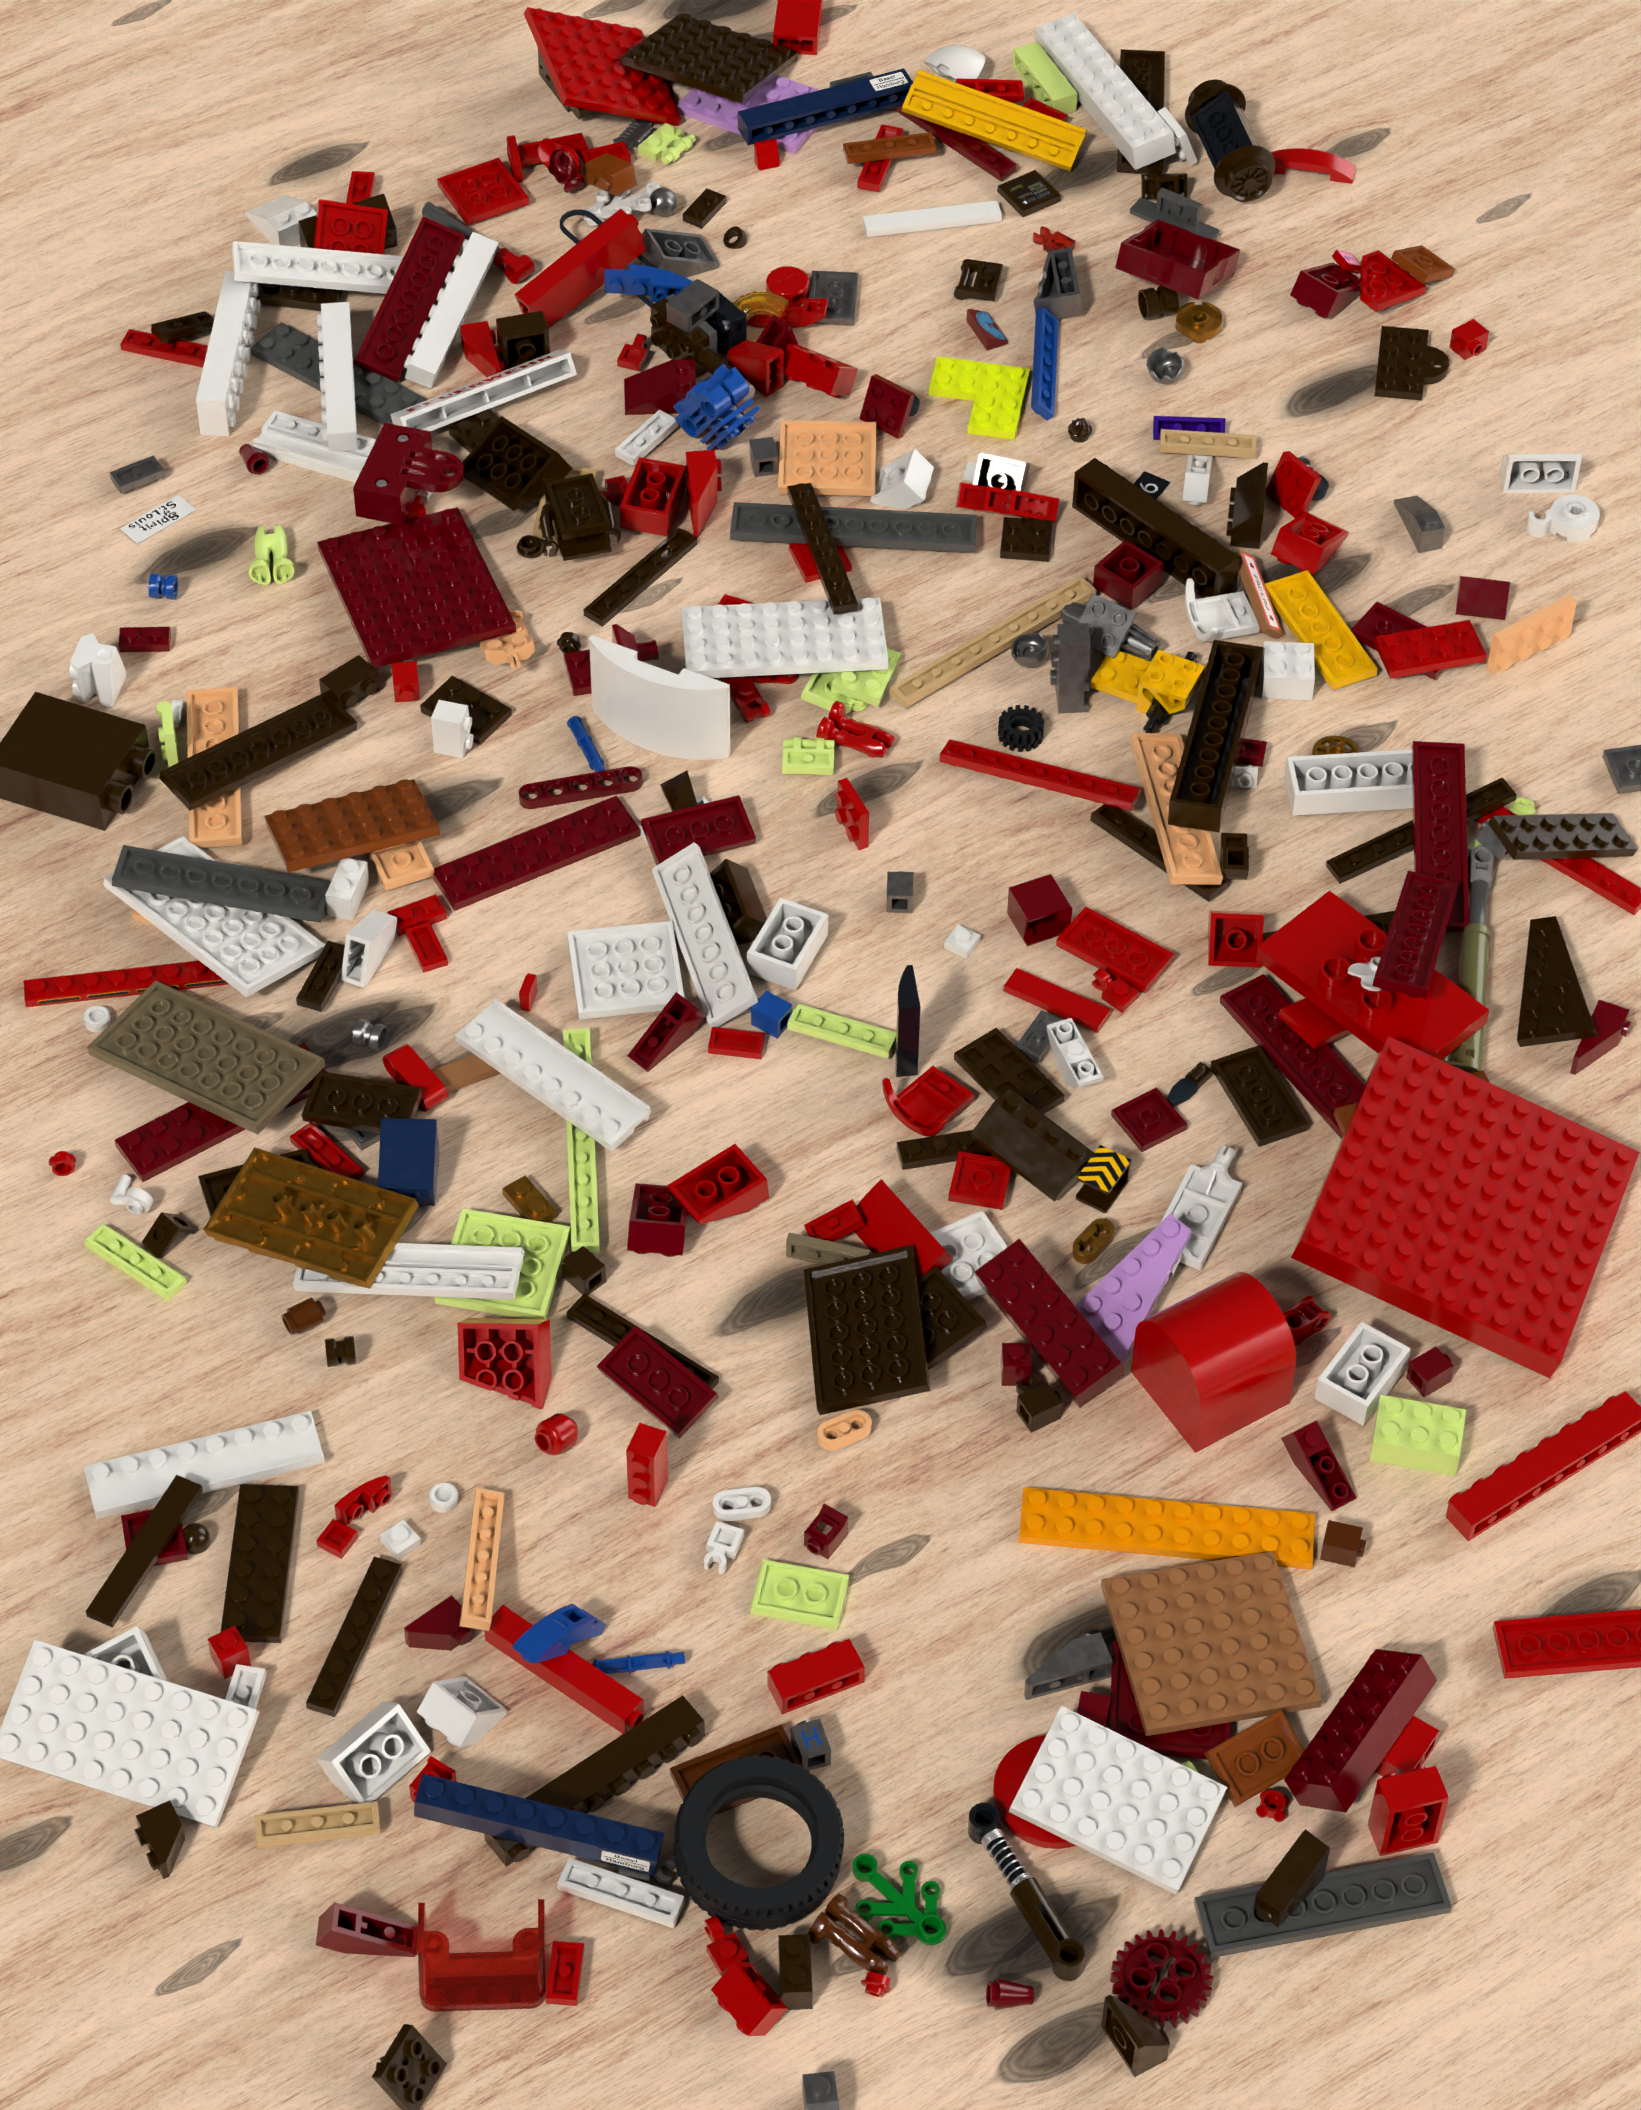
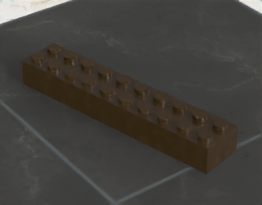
[1168,640,1263,833]

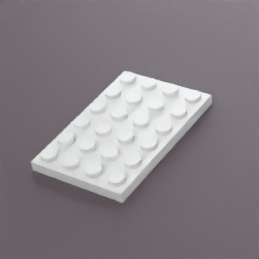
[1009,1706,1227,1895]

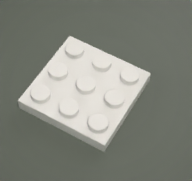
[930,1210,1007,1301]

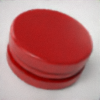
[766,266,809,307]

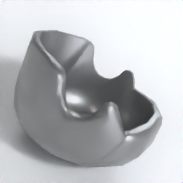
[1146,347,1185,385]
[1011,632,1049,668]

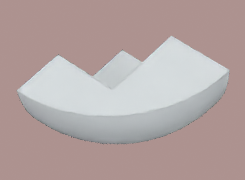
[923,45,985,82]

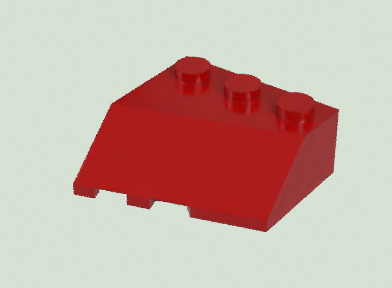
[457,1318,552,1409]

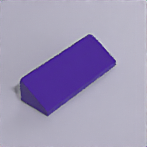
[1153,416,1226,440]

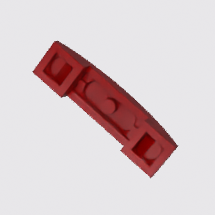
[1271,148,1355,184]
[735,298,828,329]

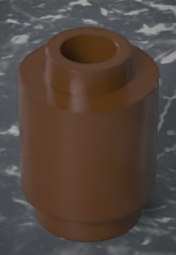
[281,1297,326,1335]

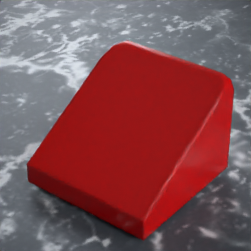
[754,139,780,170]

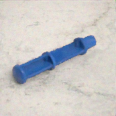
[567,716,605,772]
[592,1650,685,1674]

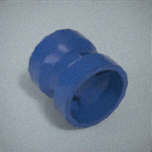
[148,573,178,600]

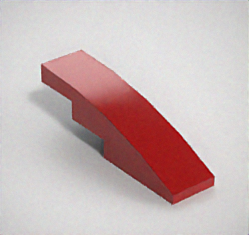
[956,482,1060,523]

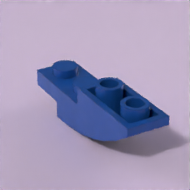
[604,264,693,302]
[512,1603,606,1663]

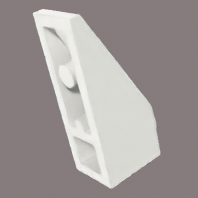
[1182,454,1213,505]

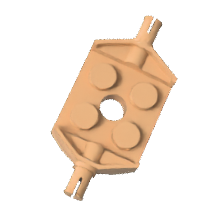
[479,610,535,670]

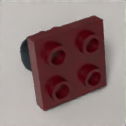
[859,374,920,439]

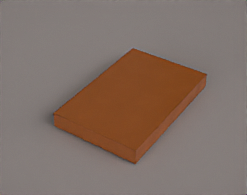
[1204,1709,1305,1807]

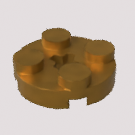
[1175,302,1223,343]

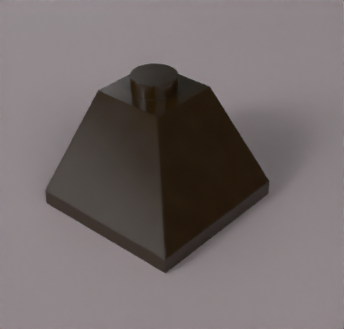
[1101,1995,1170,2077]

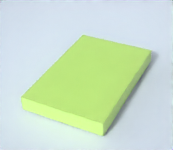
[750,1559,849,1630]

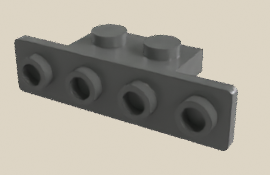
[1130,188,1220,240]

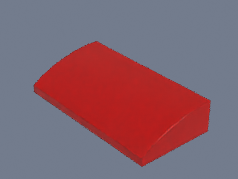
[854,1179,953,1279]

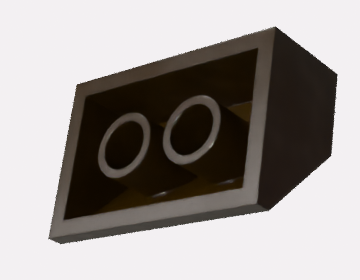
[1226,462,1268,549]
[710,859,767,945]

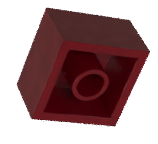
[1093,540,1164,610]

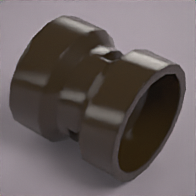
[325,1336,356,1367]

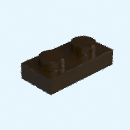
[683,188,726,229]

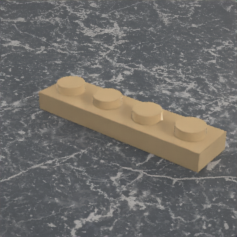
[1160,429,1257,459]
[255,1801,381,1849]

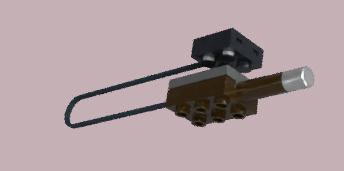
[560,209,755,401]

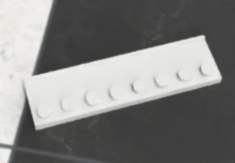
[252,410,433,503]
[455,999,651,1152]
[293,1243,525,1300]
[84,1411,325,1520]

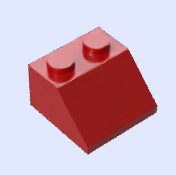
[1208,910,1264,968]

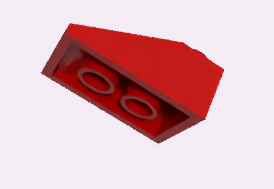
[686,449,722,538]
[1271,512,1349,575]
[667,1144,769,1225]

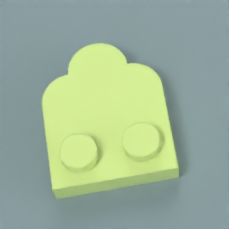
[801,672,868,714]

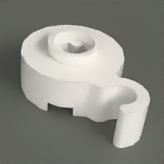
[1526,494,1600,542]

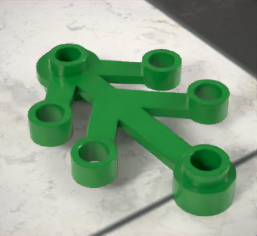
[853,1854,947,1945]

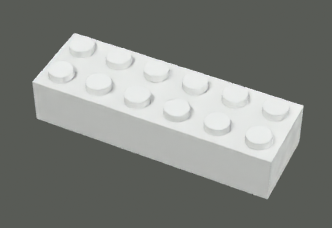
[1284,749,1413,816]

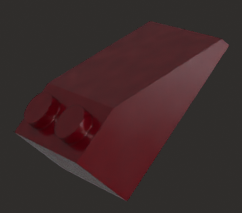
[1290,262,1360,318]
[624,359,696,415]
[627,1183,688,1257]

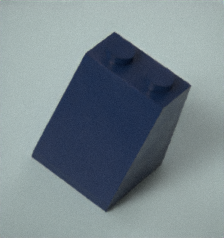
[378,1118,440,1207]

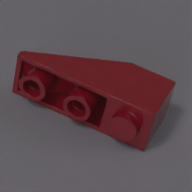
[1281,1420,1357,1511]

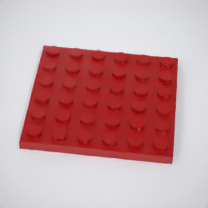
[524,7,682,126]

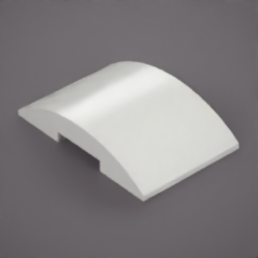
[589,635,730,760]

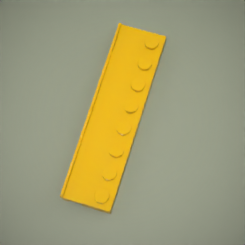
[902,70,1087,172]

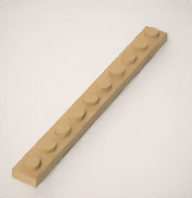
[889,576,1097,709]

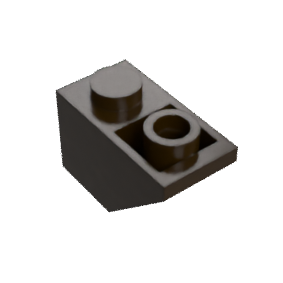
[134,1800,185,1879]

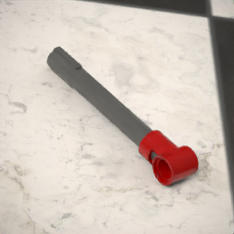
[422,202,535,284]

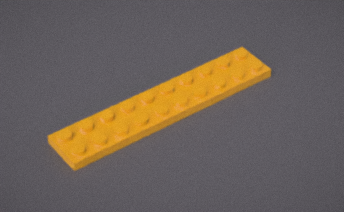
[1019,1487,1315,1569]

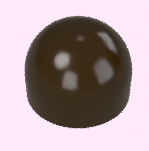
[723,226,747,249]
[183,1523,211,1554]

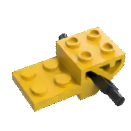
[1090,650,1205,733]

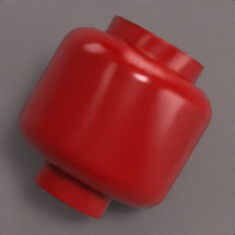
[535,1413,578,1456]

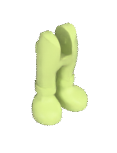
[248,525,295,585]

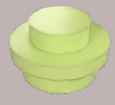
[1509,797,1536,815]

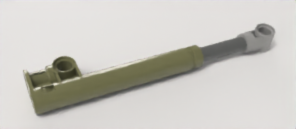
[1442,845,1495,1073]

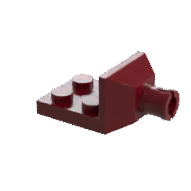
[564,624,659,696]

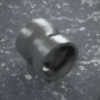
[352,1019,388,1051]

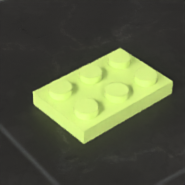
[831,648,901,707]

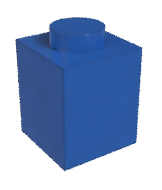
[750,991,793,1039]

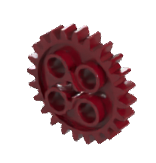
[1110,1929,1213,2029]

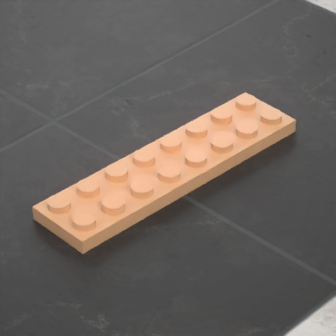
[186,687,243,848]
[1130,733,1223,885]

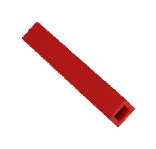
[484,1605,645,1734]

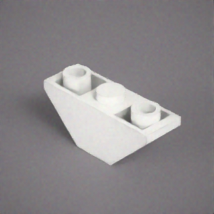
[1046,1018,1104,1088]

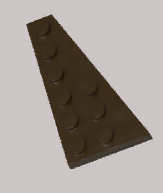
[1517,916,1598,1047]

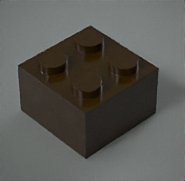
[496,311,550,370]

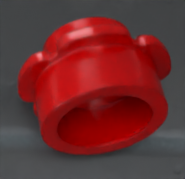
[49,1151,76,1176]
[861,1972,891,1997]

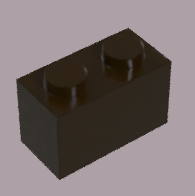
[319,655,379,710]
[778,1934,813,2010]

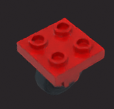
[1265,451,1329,518]

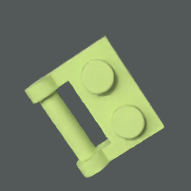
[156,701,179,767]

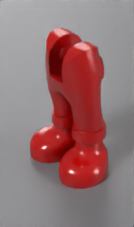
[816,701,895,758]

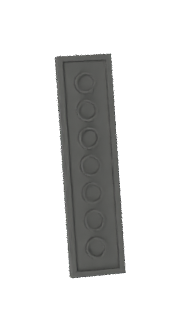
[251,322,427,425]
[112,845,331,923]
[1194,1852,1452,1958]

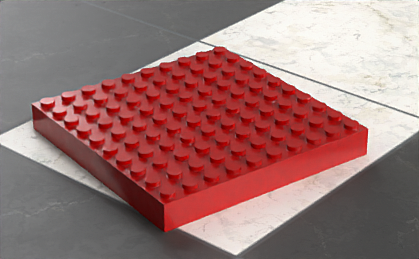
[1291,1036,1640,1378]

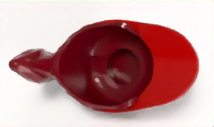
[538,138,585,193]

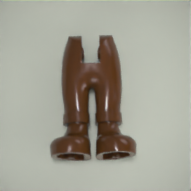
[808,1893,902,1975]

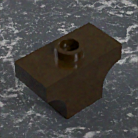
[1141,173,1187,200]

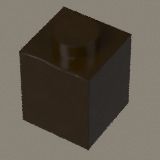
[562,1246,606,1296]

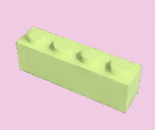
[1012,41,1079,114]

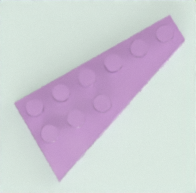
[1075,1213,1192,1383]

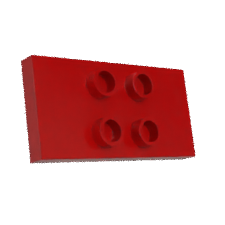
[1256,890,1489,1060]

